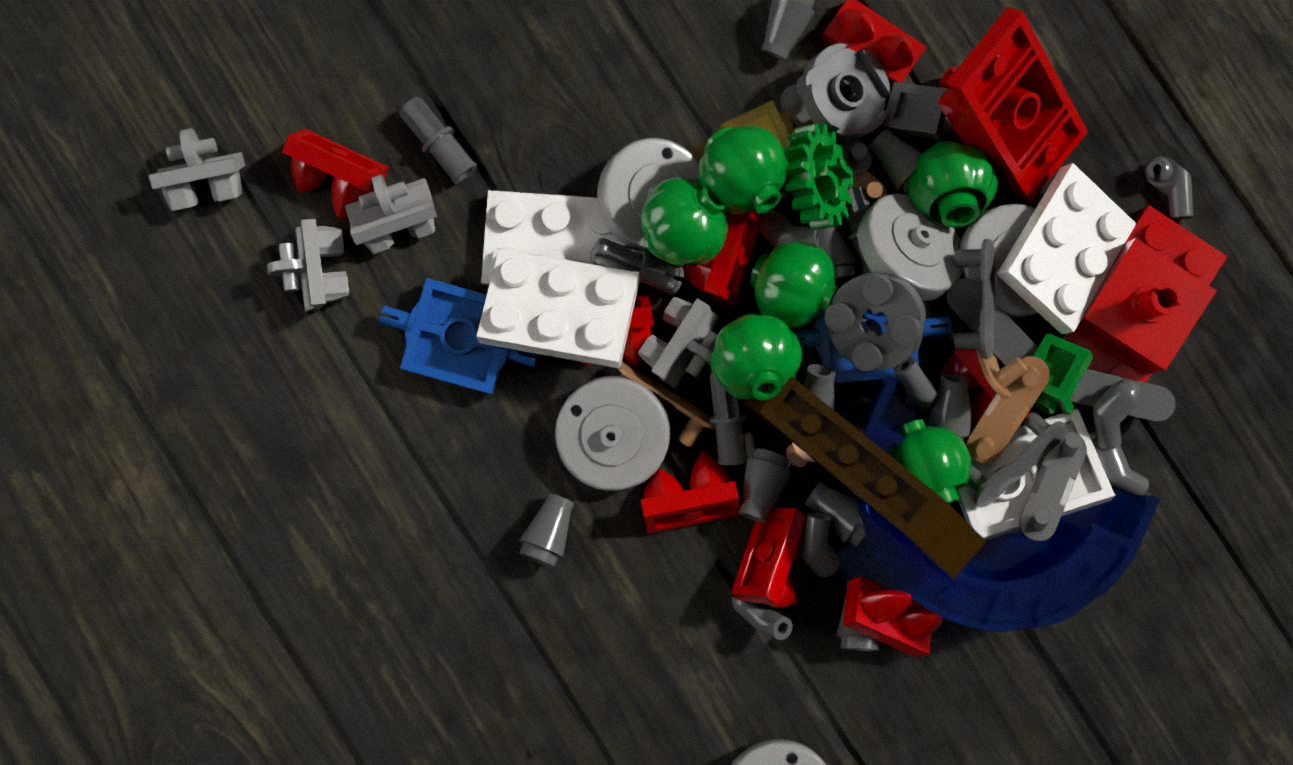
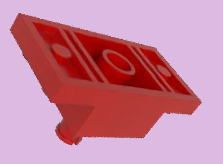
[937,7,1088,203]
[1059,205,1228,383]

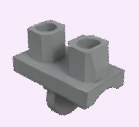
[148,128,245,211]
[345,174,437,254]
[267,219,349,312]
[638,297,720,389]

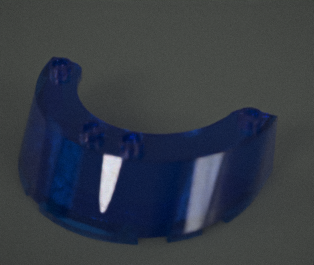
[856,376,1160,632]

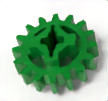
[783,123,853,230]

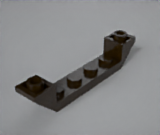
[741,377,987,580]

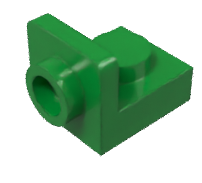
[1033,333,1093,415]

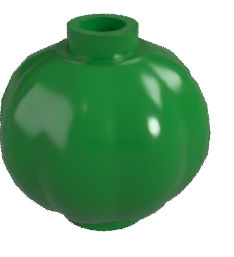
[698,126,789,214]
[907,141,998,228]
[640,177,729,266]
[750,242,840,329]
[710,314,802,400]
[885,419,971,505]

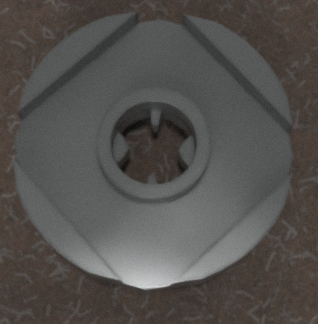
[796,43,890,142]
[825,272,926,371]

